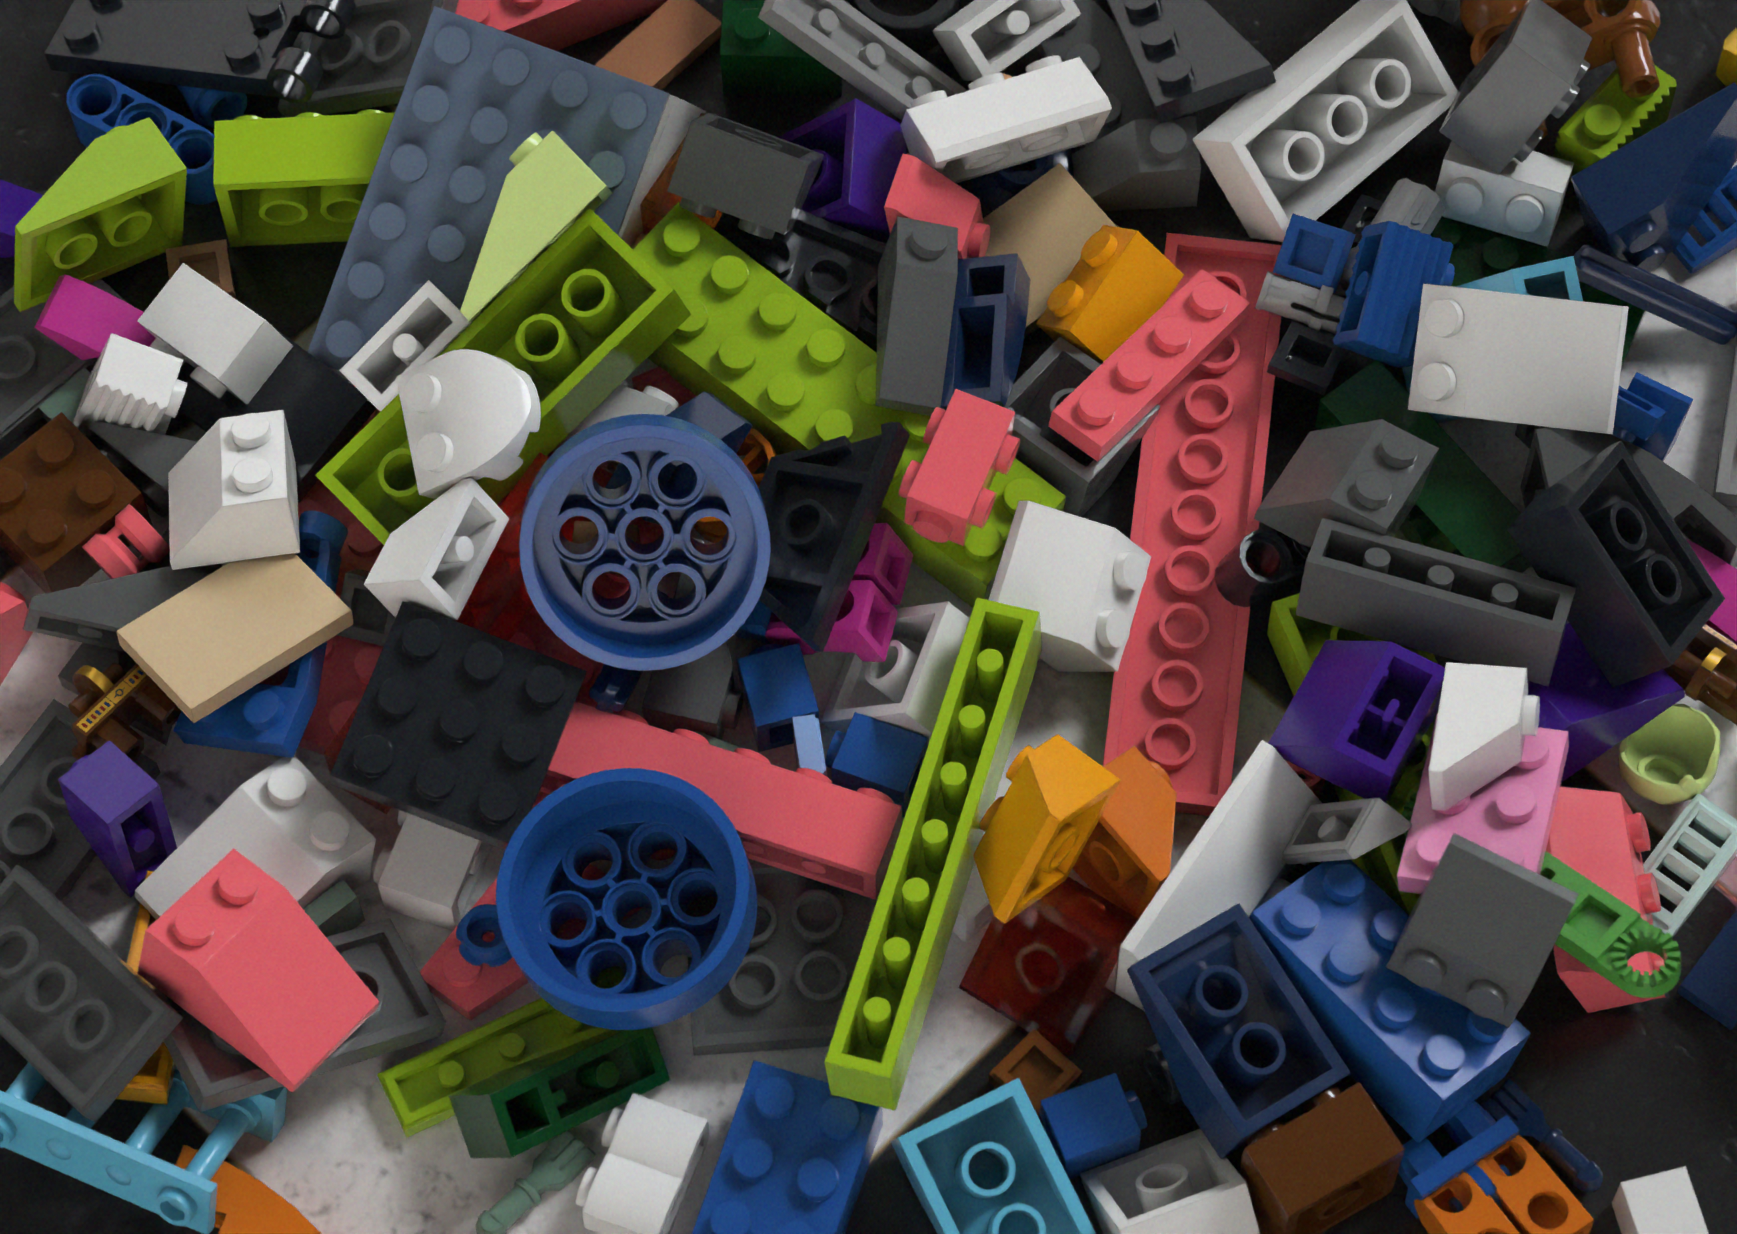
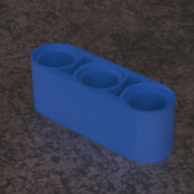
[66,74,217,205]

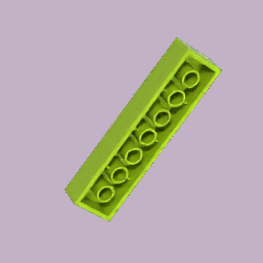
[633,203,1066,608]

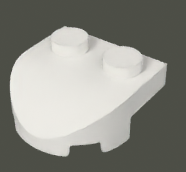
[396,349,541,499]

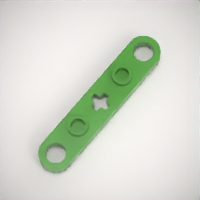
[1402,793,1681,998]

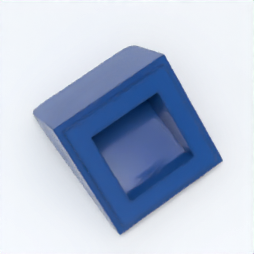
[1627,372,1693,462]

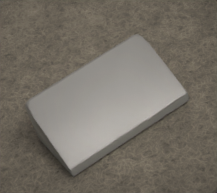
[1281,798,1412,864]

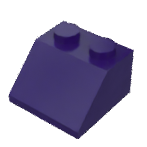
[778,98,907,242]

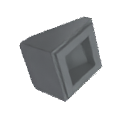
[337,569,395,646]

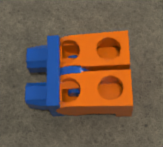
[1398,1100,1594,1234]

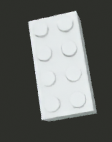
[1192,0,1458,242]

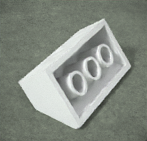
[1115,740,1323,1011]

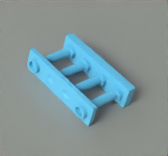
[0,1062,287,1234]

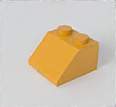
[973,734,1121,923]

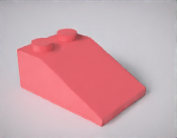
[137,848,379,1093]

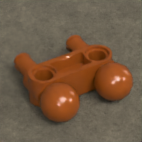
[1459,0,1660,140]

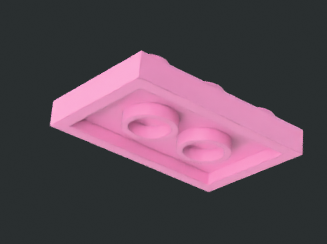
[1397,714,1569,894]

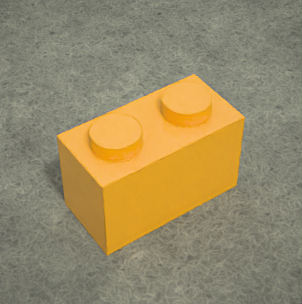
[1036,225,1184,364]

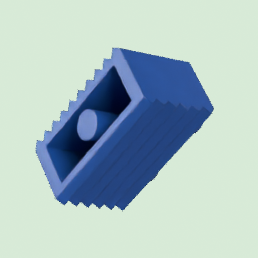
[1333,221,1455,368]

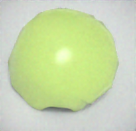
[1618,704,1720,805]

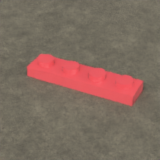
[1048,269,1251,462]

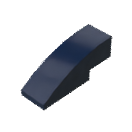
[941,253,1030,410]

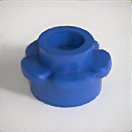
[456,904,513,967]

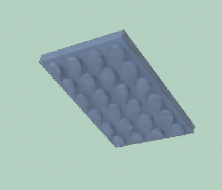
[307,6,670,370]

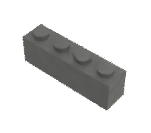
[1296,518,1576,686]

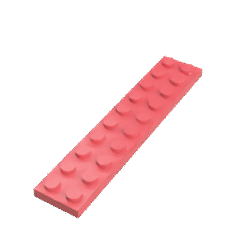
[1103,233,1286,816]

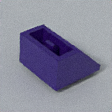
[1268,640,1445,804]

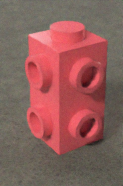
[898,389,1021,546]

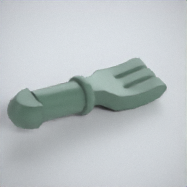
[476,1130,596,1234]

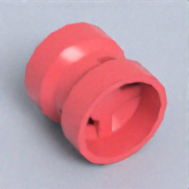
[82,504,170,579]

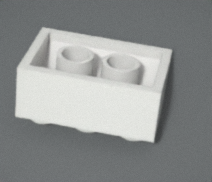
[900,55,1112,183]

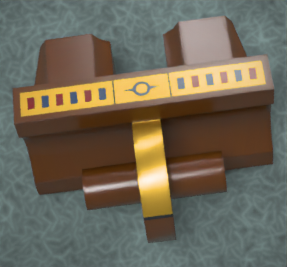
[1663,624,1737,725]
[68,663,181,762]

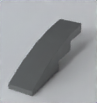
[1515,424,1737,568]

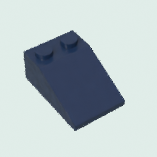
[1571,82,1737,272]
[1127,903,1351,1160]

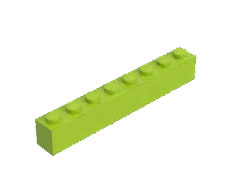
[824,598,1042,1111]

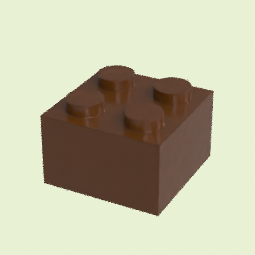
[0,412,153,593]
[1239,1082,1405,1234]

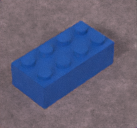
[1249,859,1531,1143]
[692,1060,882,1234]

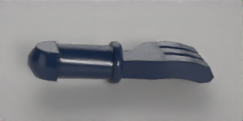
[1480,1079,1603,1192]

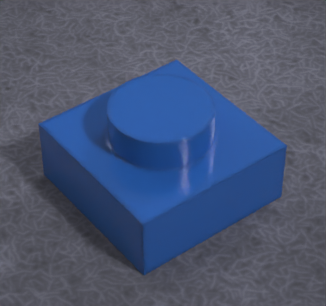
[1273,213,1355,293]
[1612,386,1667,442]

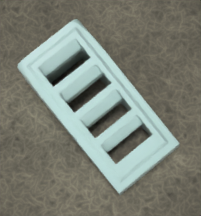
[1643,794,1737,938]

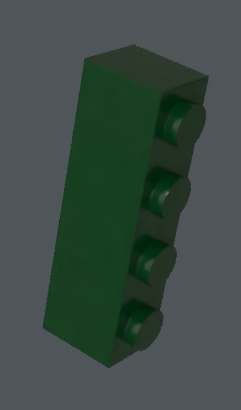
[1315,360,1531,573]

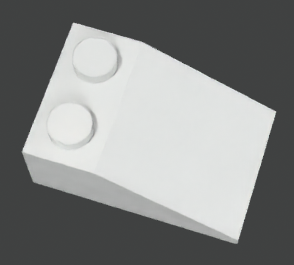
[1408,284,1629,434]
[135,756,376,920]

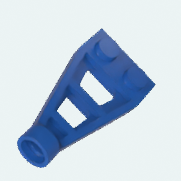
[173,511,348,758]

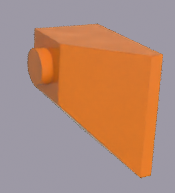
[1073,745,1177,933]

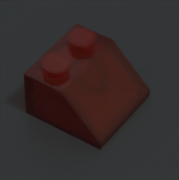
[958,876,1138,1056]

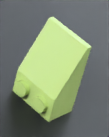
[460,130,613,322]

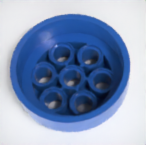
[519,414,771,671]
[496,768,757,1030]

